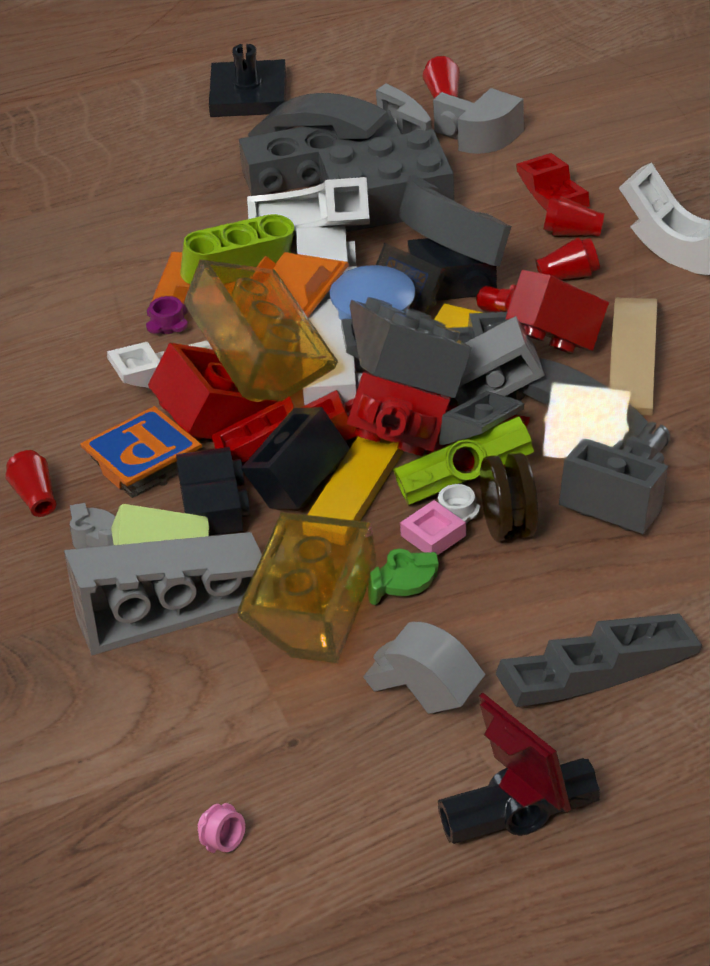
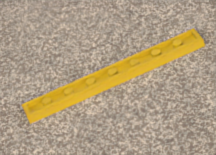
[304,303,483,543]

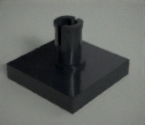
[209,44,286,117]

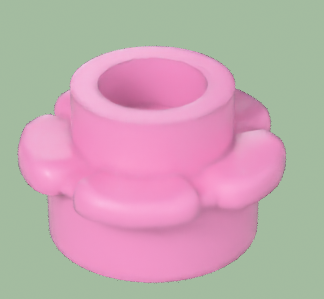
[198,803,245,853]

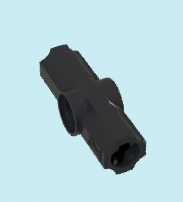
[438,758,600,844]

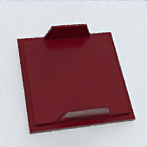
[479,693,571,813]

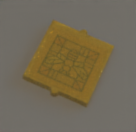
[542,382,631,459]

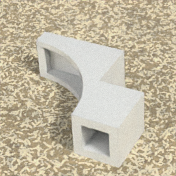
[247,177,370,235]

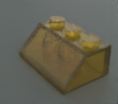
[238,512,377,664]

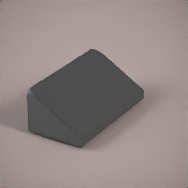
[439,391,525,445]

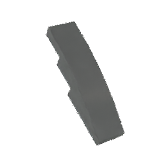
[496,613,702,707]

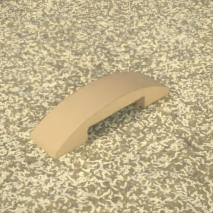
[609,297,658,415]

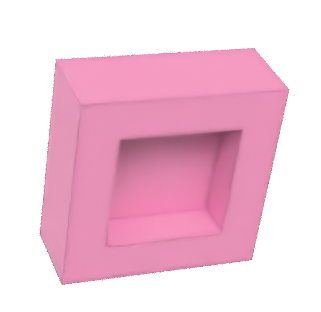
[400,500,466,555]

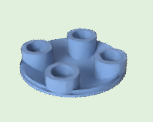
[330,265,415,320]

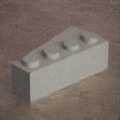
[64,532,273,655]

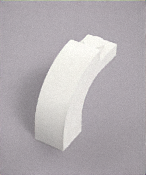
[619,162,710,275]

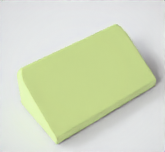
[111,504,209,545]

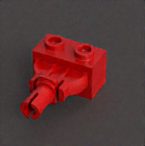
[476,270,609,354]
[347,370,451,456]

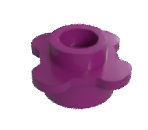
[146,296,188,334]

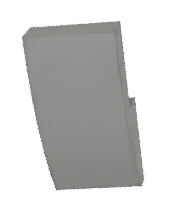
[376,83,431,135]

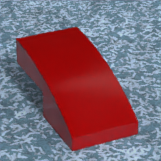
[516,153,590,211]

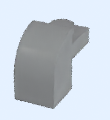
[433,88,524,154]
[363,622,486,714]

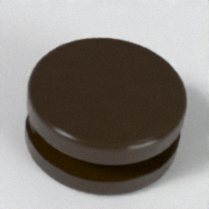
[480,452,538,541]

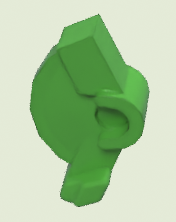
[367,549,439,605]

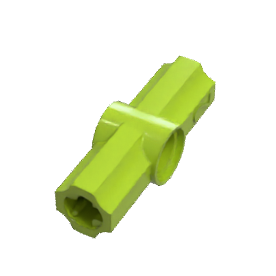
[393,416,534,505]

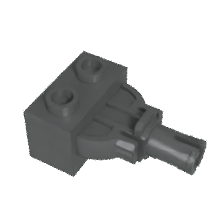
[559,422,670,534]

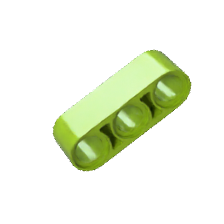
[180,214,294,286]

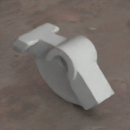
[69,503,115,549]

